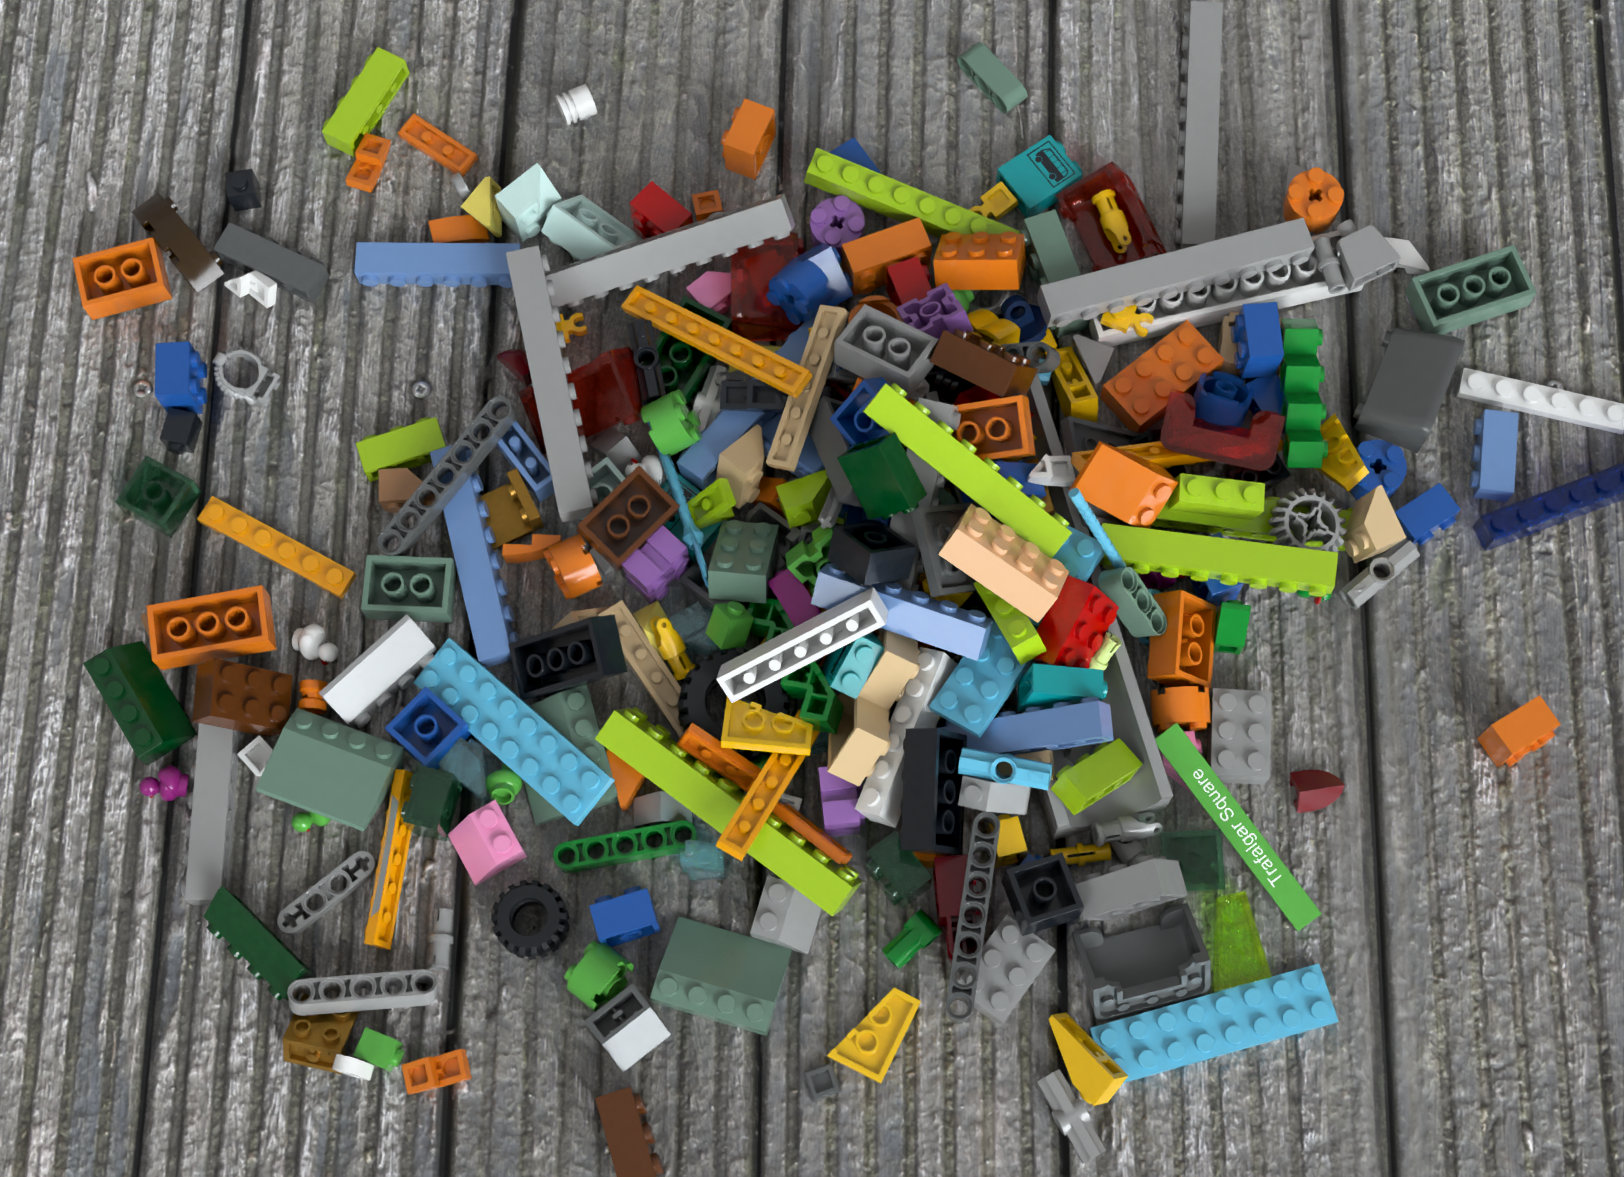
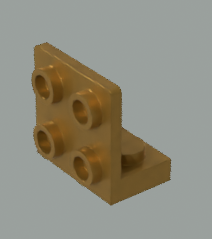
[480,468,544,550]
[282,994,360,1074]

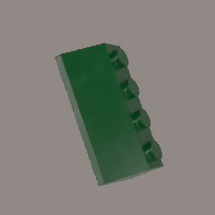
[83,641,198,766]
[203,886,317,1001]

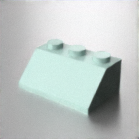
[541,194,643,261]

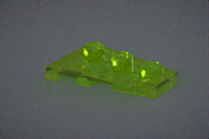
[1213,890,1272,993]

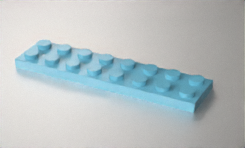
[929,525,1105,738]
[413,638,615,826]
[1089,963,1339,1083]

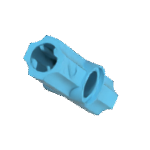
[958,747,1053,790]

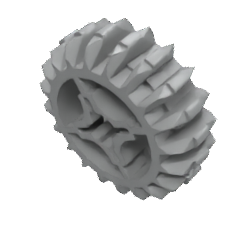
[1268,488,1347,552]

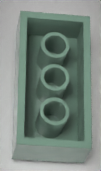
[1020,209,1090,338]
[1405,245,1537,334]

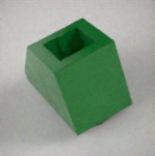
[1214,600,1251,655]

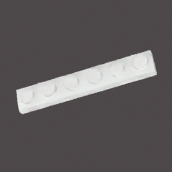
[1456,368,1624,435]

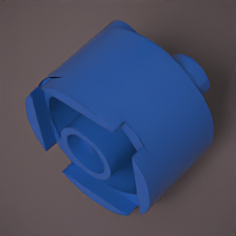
[766,257,833,325]
[1189,371,1254,433]
[1350,440,1407,500]

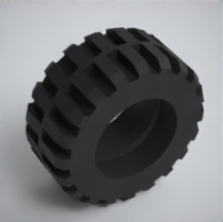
[678,648,791,761]

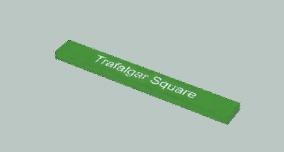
[1155,723,1322,931]

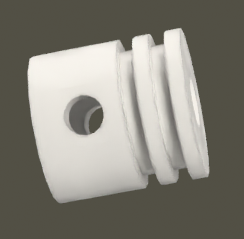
[555,84,597,126]

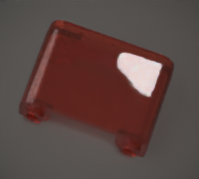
[1056,161,1167,272]
[731,231,804,341]
[518,347,642,454]
[1160,389,1285,471]

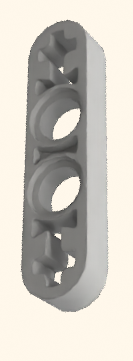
[277,851,377,936]

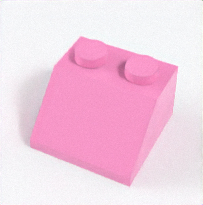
[448,800,527,886]

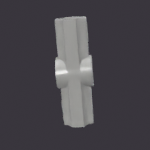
[1339,539,1420,610]
[1036,1069,1106,1164]

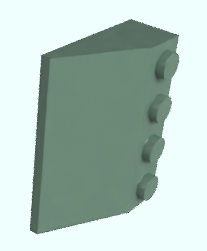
[524,685,619,826]
[256,708,404,832]
[650,917,792,1036]

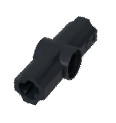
[627,319,666,405]

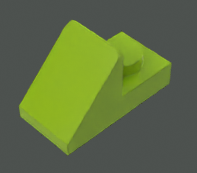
[687,478,737,529]

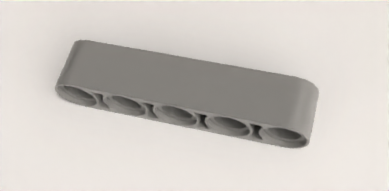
[287,969,438,1016]

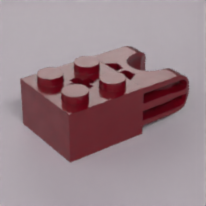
[932,854,980,963]

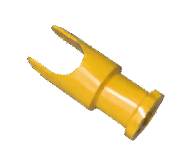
[1091,189,1131,254]
[650,616,695,681]

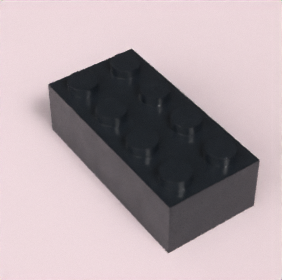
[508,615,627,700]
[899,728,967,855]

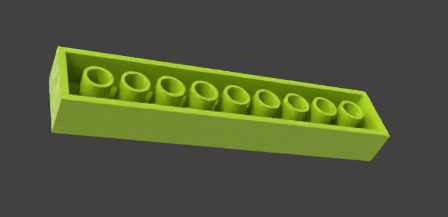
[595,707,863,916]

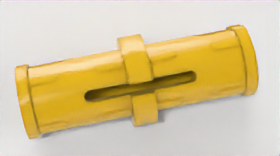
[1049,842,1111,867]

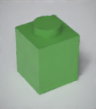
[705,601,754,649]
[353,1027,404,1072]

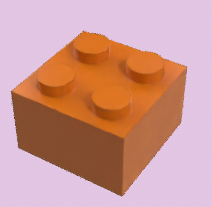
[721,98,776,180]
[1477,695,1561,768]

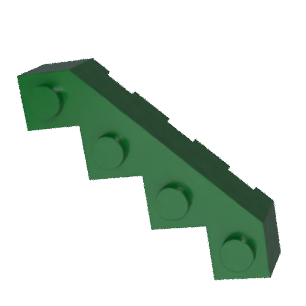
[1279,318,1328,468]
[747,598,844,734]

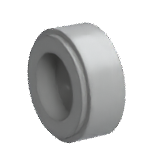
[451,172,471,200]

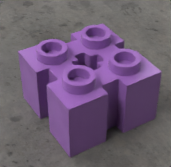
[896,283,974,339]
[622,525,691,604]
[818,766,865,837]

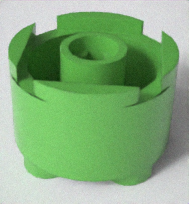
[641,389,702,457]
[564,940,634,1012]

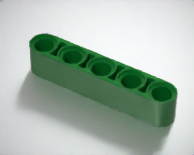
[553,821,698,873]

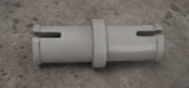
[1313,236,1346,294]
[429,908,454,971]

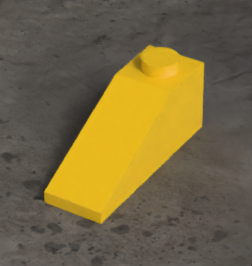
[1045,346,1098,423]
[1048,1012,1128,1106]

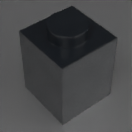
[225,169,262,211]
[159,408,203,455]

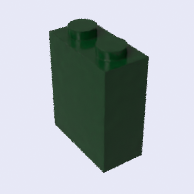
[837,432,927,520]

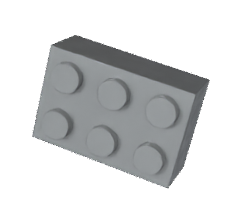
[834,304,939,399]
[1206,688,1272,785]
[1075,855,1188,921]
[957,914,1056,1027]

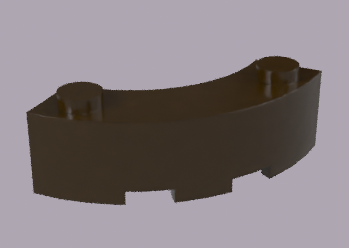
[132,193,224,293]

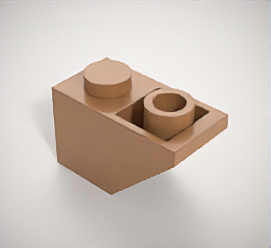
[379,468,435,513]

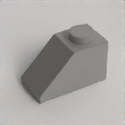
[958,775,1031,815]

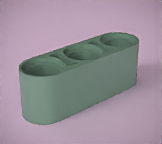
[957,42,1028,114]
[1098,567,1167,638]

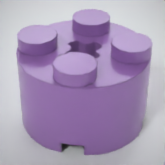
[810,195,865,261]

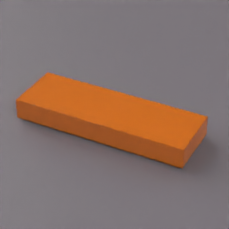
[397,113,478,177]
[677,723,762,792]
[772,802,853,864]

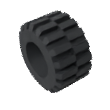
[491,880,570,960]

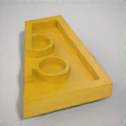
[1314,413,1369,492]
[721,697,813,756]
[827,988,921,1084]

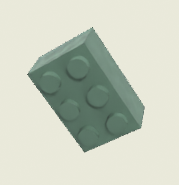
[708,520,779,604]
[361,555,457,623]

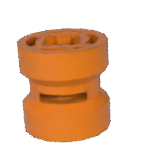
[297,679,328,715]

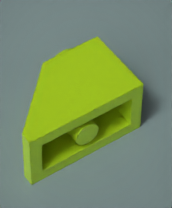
[775,469,832,529]

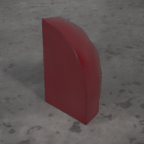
[497,349,532,387]
[1290,770,1345,813]

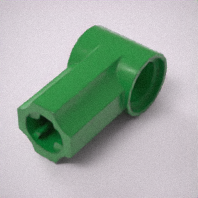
[882,909,942,970]

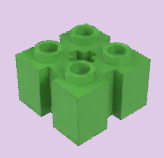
[785,524,837,595]

